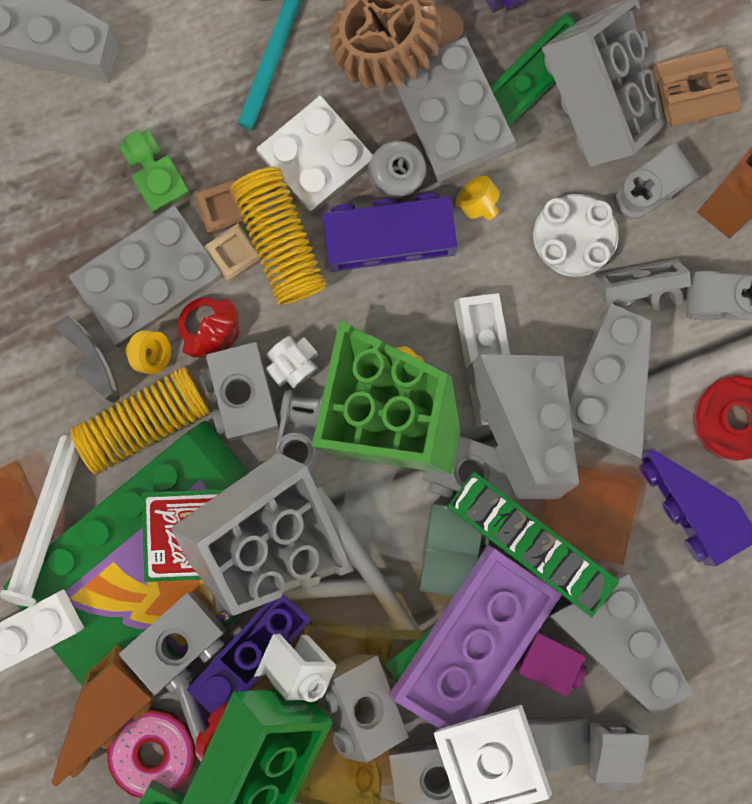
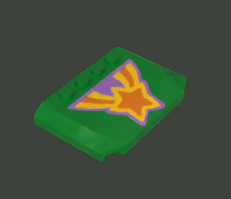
[3,420,249,686]

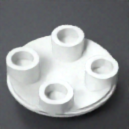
[533,194,619,277]

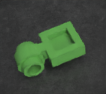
[118,129,191,215]

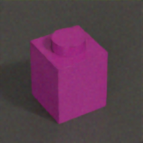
[514,632,587,697]

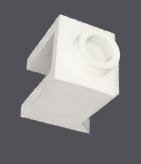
[254,634,336,702]

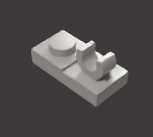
[594,258,691,310]

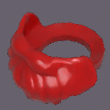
[177,298,239,358]

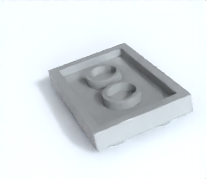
[393,37,517,183]
[68,205,223,348]

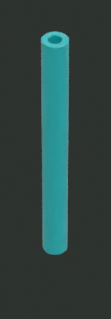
[237,0,302,130]

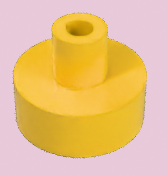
[455,175,500,220]
[125,330,171,374]

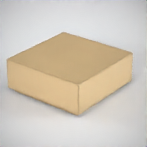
[203,223,261,283]

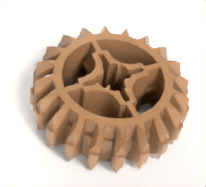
[329,0,443,91]

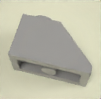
[526,717,589,771]
[588,722,649,790]

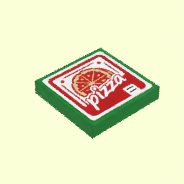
[141,489,225,582]

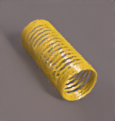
[230,166,327,306]
[70,366,211,475]

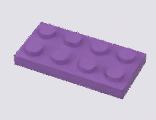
[389,545,561,729]

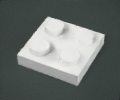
[256,96,373,215]
[434,705,552,804]

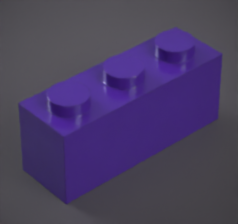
[322,193,458,272]

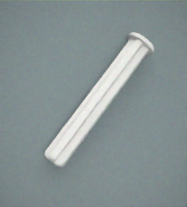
[0,435,79,607]

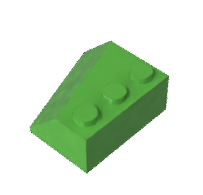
[312,320,461,474]

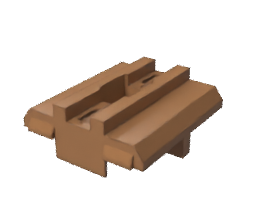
[653,47,741,127]

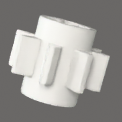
[265,335,318,389]

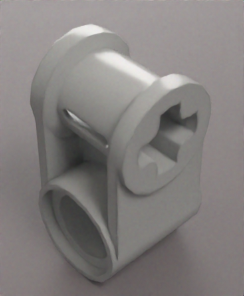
[615,143,701,219]
[687,271,752,320]
[276,390,323,471]

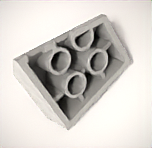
[542,0,666,167]
[171,453,353,616]

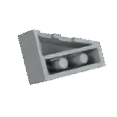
[568,303,652,461]
[463,354,579,499]
[548,572,694,716]

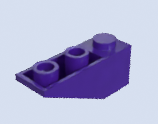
[639,449,752,566]
[187,593,311,714]

